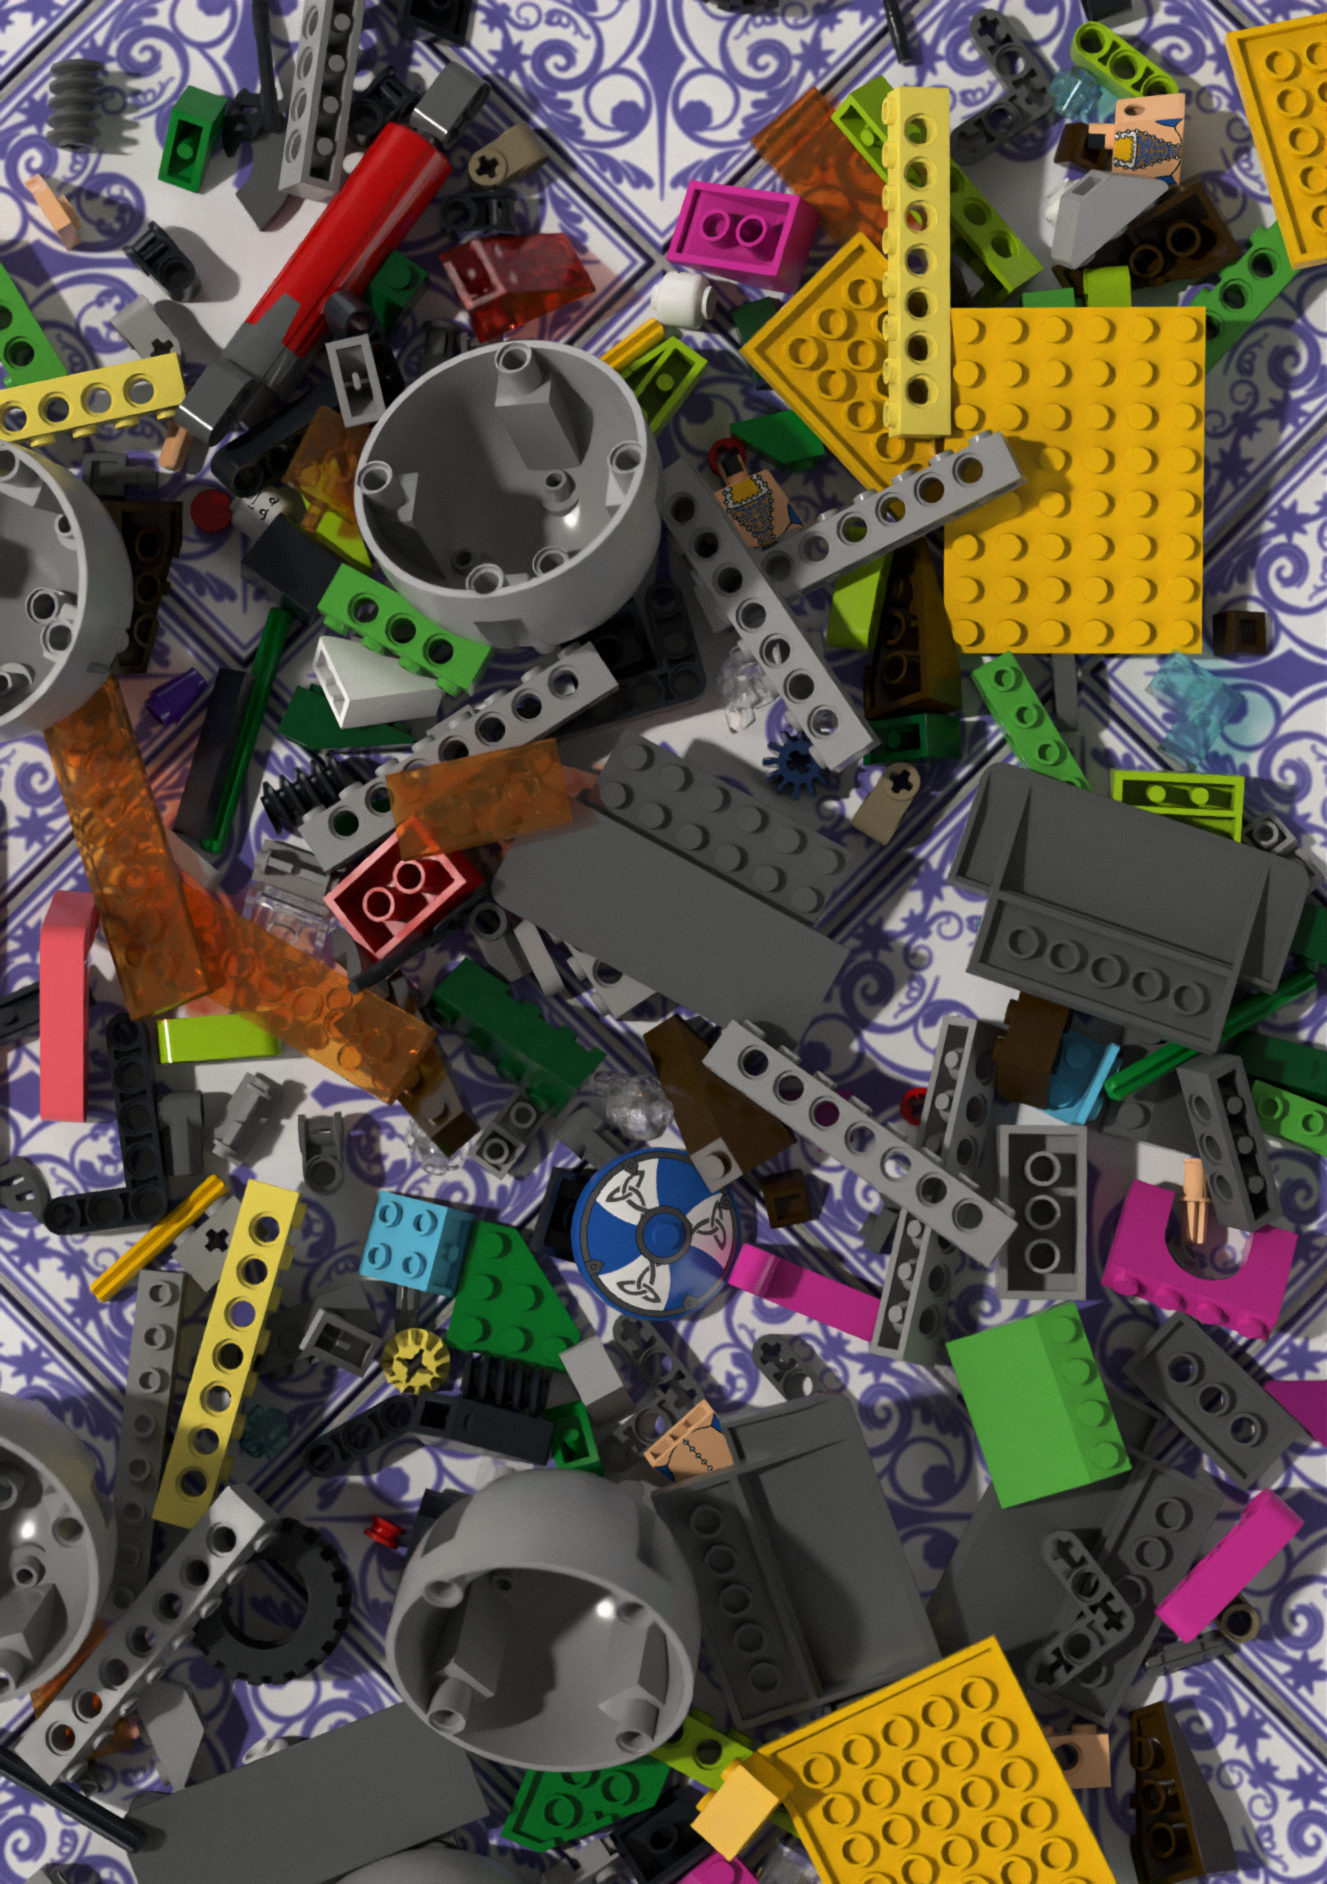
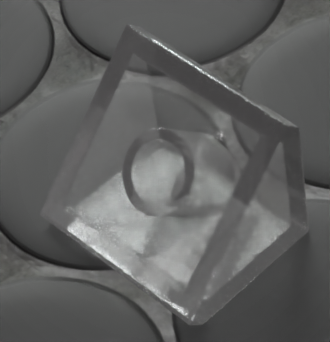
[237,880,337,972]

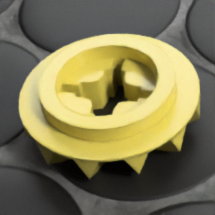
[381,1328,451,1396]

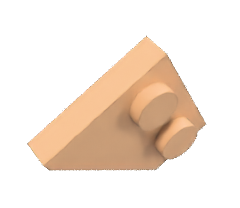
[24,173,82,251]

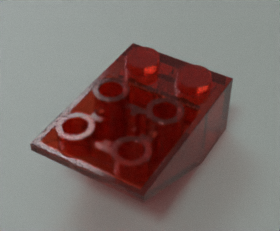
[438,232,596,344]

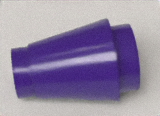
[144,667,208,728]

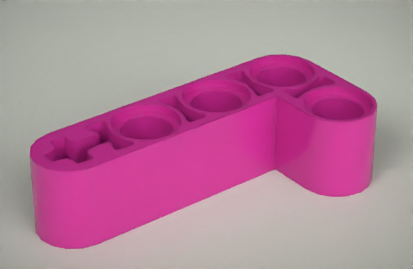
[727,1243,881,1343]
[1154,1488,1304,1644]

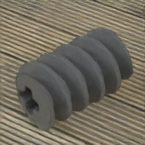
[46,59,105,154]

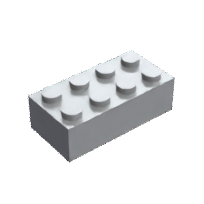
[995,1125,1087,1300]

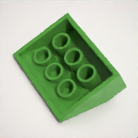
[945,1300,1132,1509]

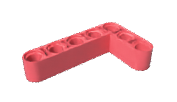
[40,890,101,1123]

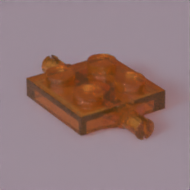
[281,405,372,534]

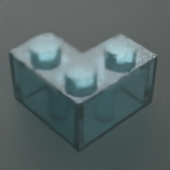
[1144,648,1245,772]

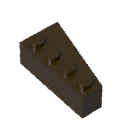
[334,969,481,1158]
[992,991,1075,1110]

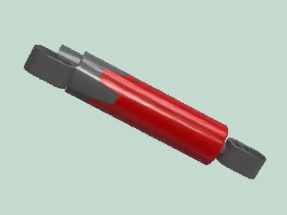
[174,61,491,447]

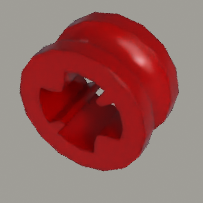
[708,438,746,478]
[900,1087,927,1126]
[363,1513,407,1550]

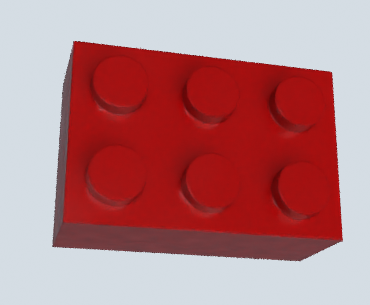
[323,815,485,964]

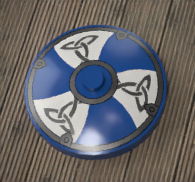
[571,1147,742,1321]

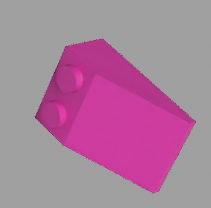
[666,180,821,294]

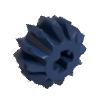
[762,730,833,801]

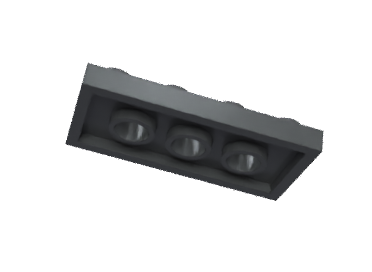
[1118,1310,1305,1492]

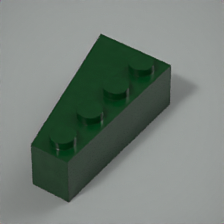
[425,957,607,1119]

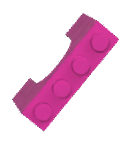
[1101,1179,1298,1341]

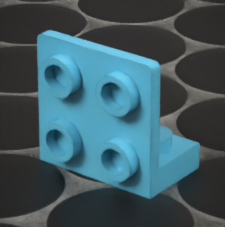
[1030,1029,1123,1126]
[358,1191,476,1298]

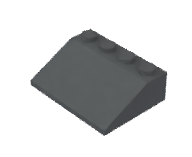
[1098,989,1258,1159]

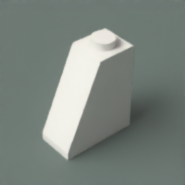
[312,636,445,729]

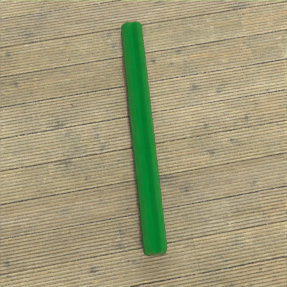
[200,607,292,855]
[1104,969,1317,1101]

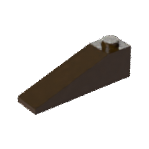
[1051,172,1242,303]
[99,499,183,675]
[863,537,963,722]
[642,1013,798,1193]
[1130,1700,1238,1884]

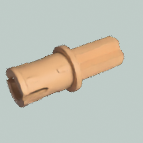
[158,385,194,472]
[1178,1158,1213,1246]

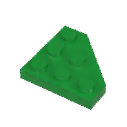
[445,1219,581,1375]
[500,1753,671,1853]

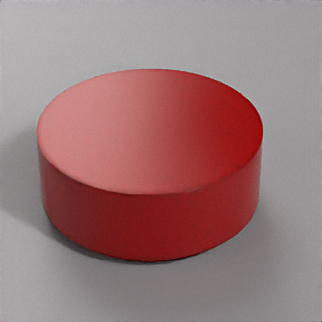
[190,489,233,534]

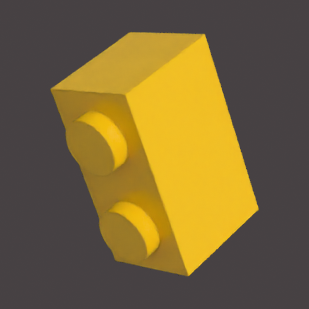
[691,1751,795,1862]

